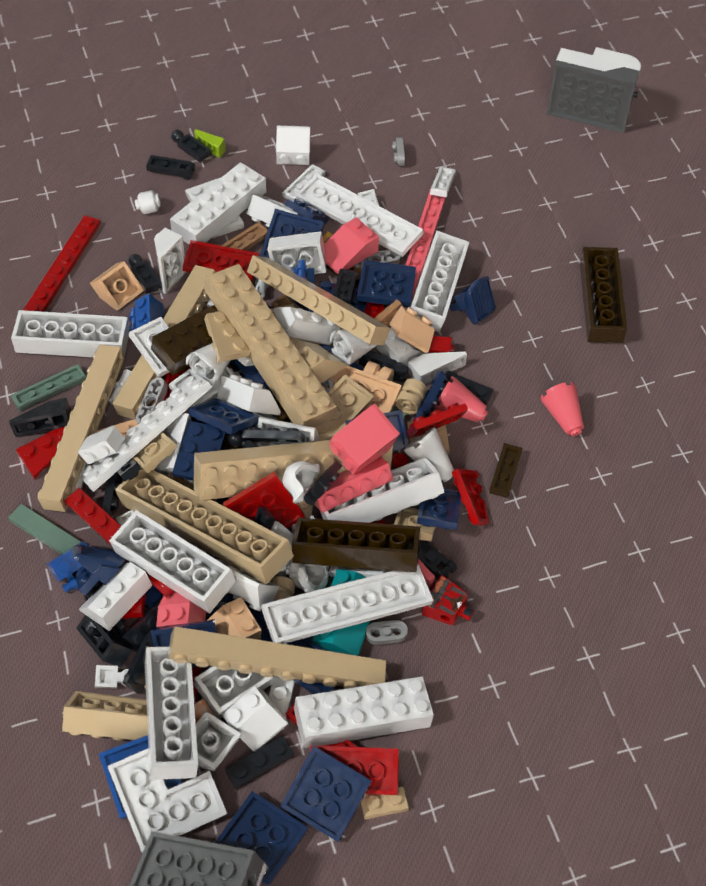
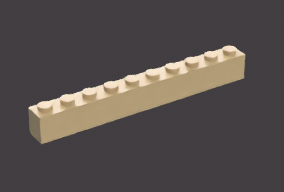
[247,255,390,346]
[113,265,215,419]
[38,345,125,512]
[168,627,386,689]

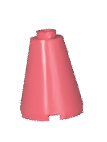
[434,376,488,423]
[540,382,584,437]

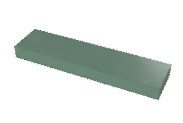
[11,364,87,412]
[8,504,81,554]

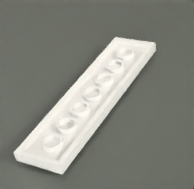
[296,173,424,257]
[80,374,212,492]
[261,564,434,644]

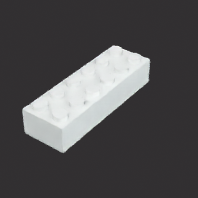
[170,162,266,244]
[410,231,469,333]
[11,310,130,357]
[320,457,445,523]
[109,510,236,613]
[145,647,198,780]
[294,677,434,749]

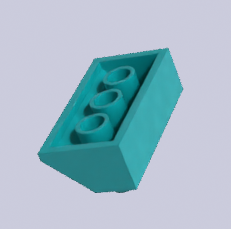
[313,569,370,656]

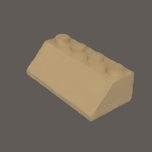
[289,337,347,383]
[62,691,148,741]

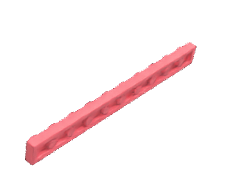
[405,189,446,309]

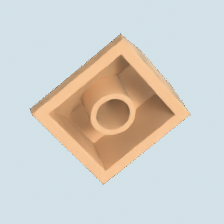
[90,261,144,311]
[389,306,435,354]
[208,597,262,640]

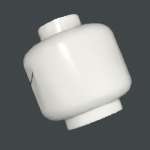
[135,190,161,214]

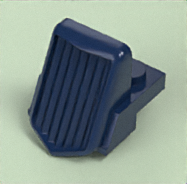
[449,276,496,325]
[71,544,127,595]

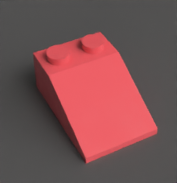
[324,217,379,274]
[156,591,206,628]

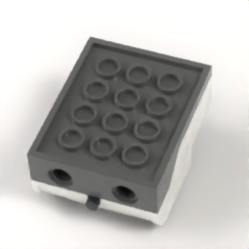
[546,47,641,133]
[130,831,267,886]

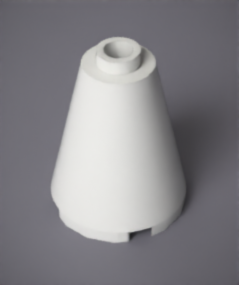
[330,329,377,366]
[186,343,231,386]
[404,427,454,482]

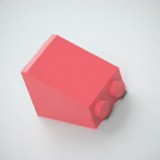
[328,403,400,475]

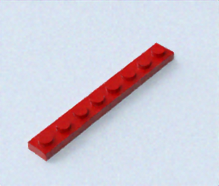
[23,215,101,312]
[64,488,175,598]

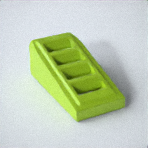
[194,129,226,158]

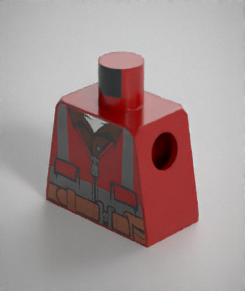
[422,575,475,625]

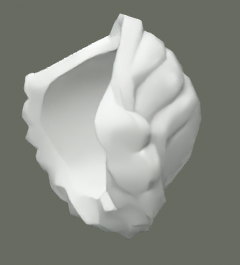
[282,461,320,504]
[289,559,329,593]

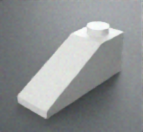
[408,351,467,385]

